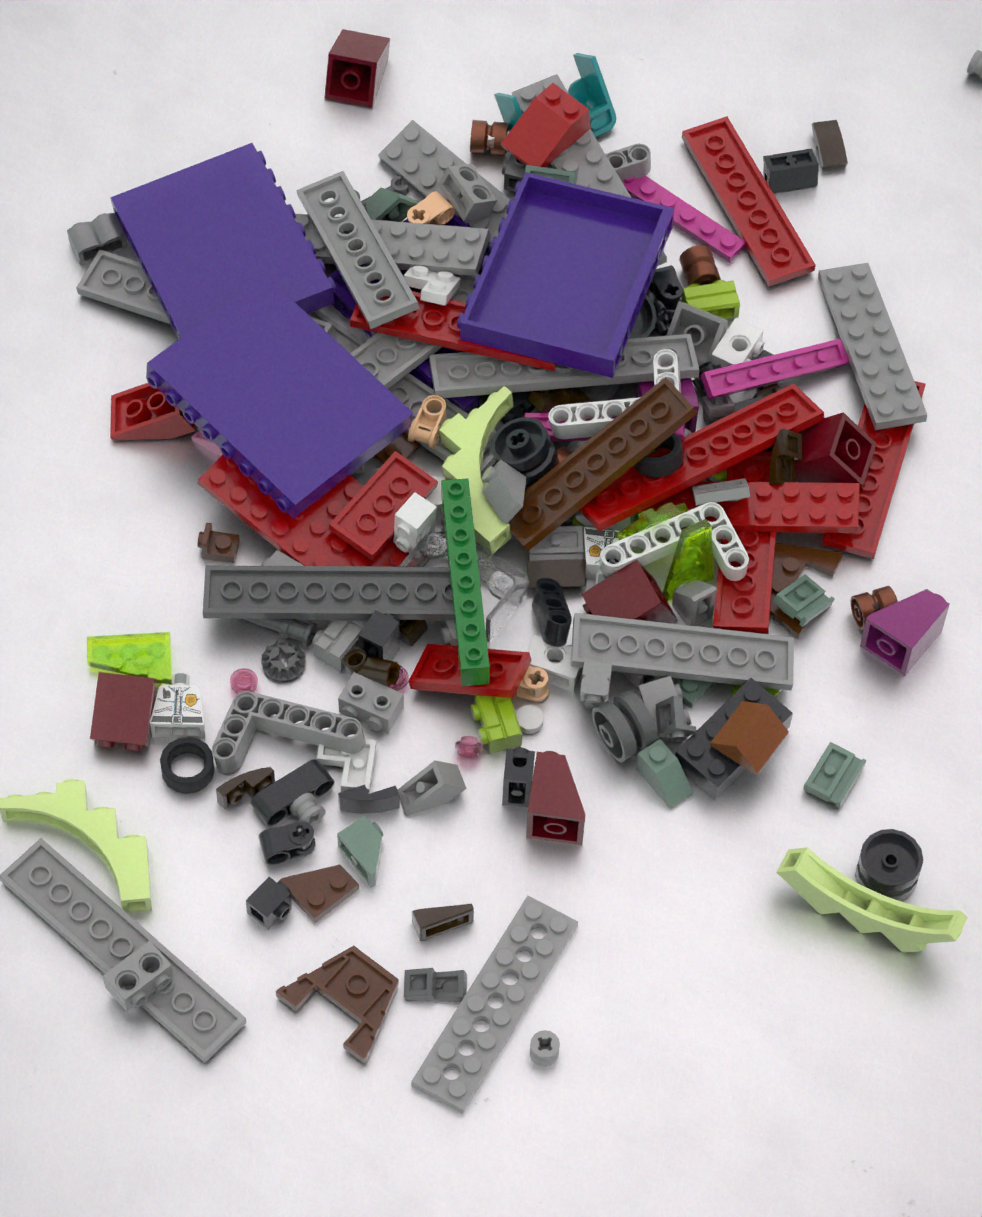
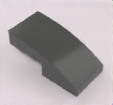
[404,968,467,1002]

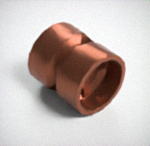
[470,120,508,155]
[679,245,721,286]
[850,586,898,630]

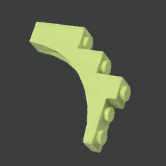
[439,386,513,555]
[0,779,152,913]
[776,847,968,953]

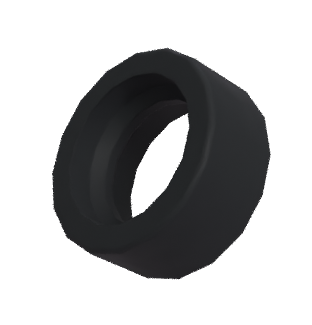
[634,433,683,477]
[160,737,215,794]

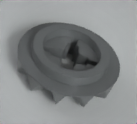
[261,640,306,681]

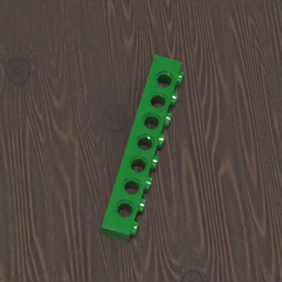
[441,478,490,686]

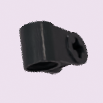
[649,265,683,314]
[258,821,316,865]

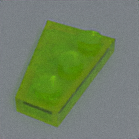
[662,519,714,601]
[87,632,172,685]

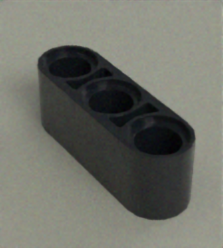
[532,578,572,647]
[251,759,335,826]

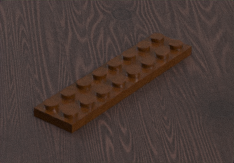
[508,377,698,551]

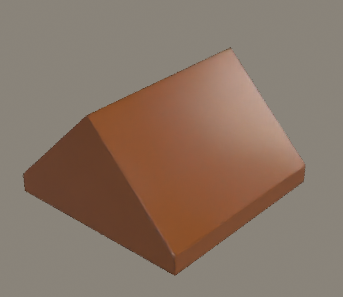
[710,701,789,776]

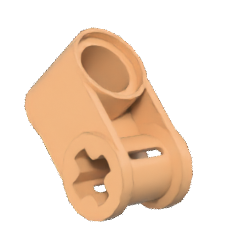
[407,191,456,225]
[408,395,447,449]
[514,666,550,703]

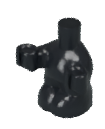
[646,292,674,336]

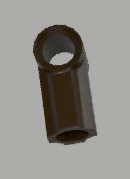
[343,648,400,686]

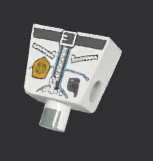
[583,527,636,585]
[150,673,205,738]

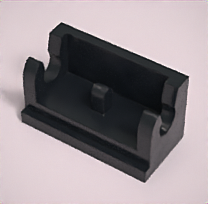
[763,148,819,193]

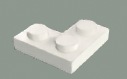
[404,266,461,306]
[317,739,377,793]

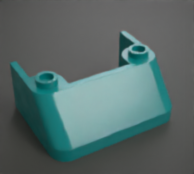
[494,53,616,137]

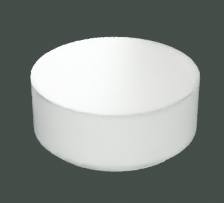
[516,705,543,734]

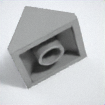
[666,301,728,365]

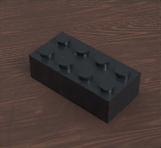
[675,678,793,800]

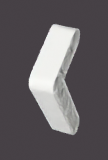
[548,349,681,439]
[600,502,749,581]

